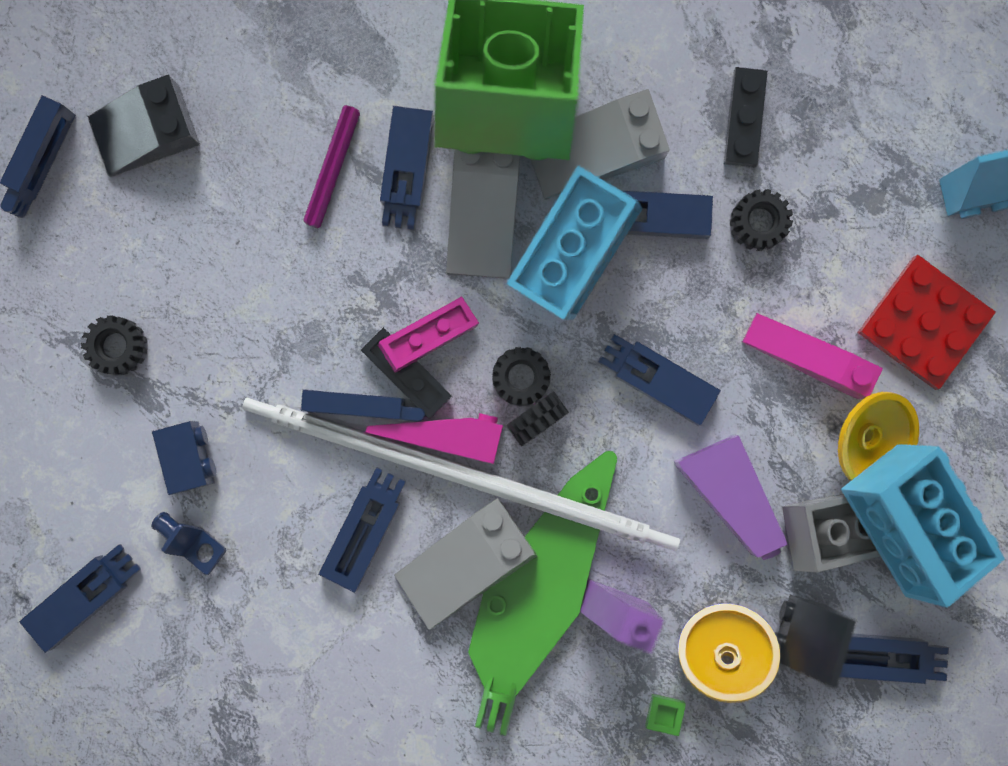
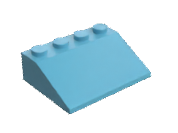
[939,150,1008,219]

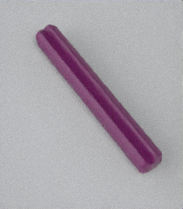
[303,105,360,228]

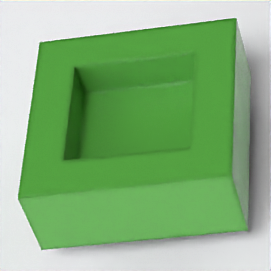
[645,694,686,736]

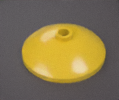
[838,392,919,481]
[678,604,780,703]

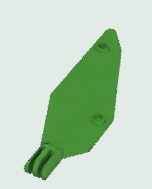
[468,451,617,736]

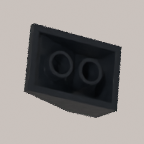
[88,74,200,177]
[774,594,856,689]

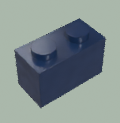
[152,421,216,495]

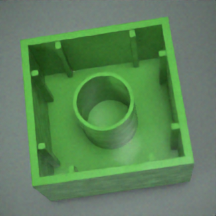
[434,0,584,160]

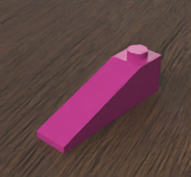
[742,313,883,399]
[366,413,503,464]

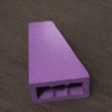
[674,435,788,560]
[580,578,664,654]

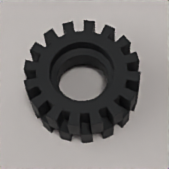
[730,189,793,251]
[81,315,148,375]
[492,347,551,406]
[506,391,569,447]

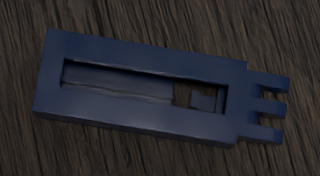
[0,95,76,218]
[380,106,434,230]
[620,190,713,239]
[598,334,721,426]
[301,389,426,421]
[318,467,406,593]
[19,544,141,653]
[840,633,949,684]

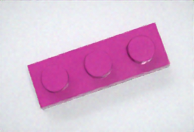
[378,297,479,373]

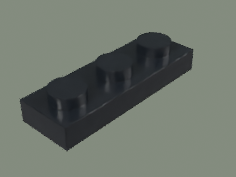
[723,67,768,168]
[361,327,453,419]

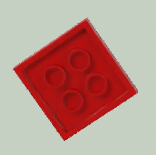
[857,254,996,390]

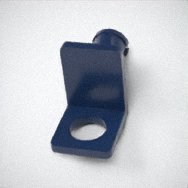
[151,512,226,575]

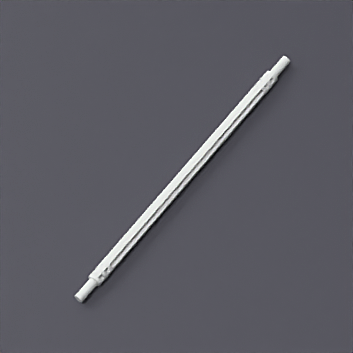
[242,398,680,551]

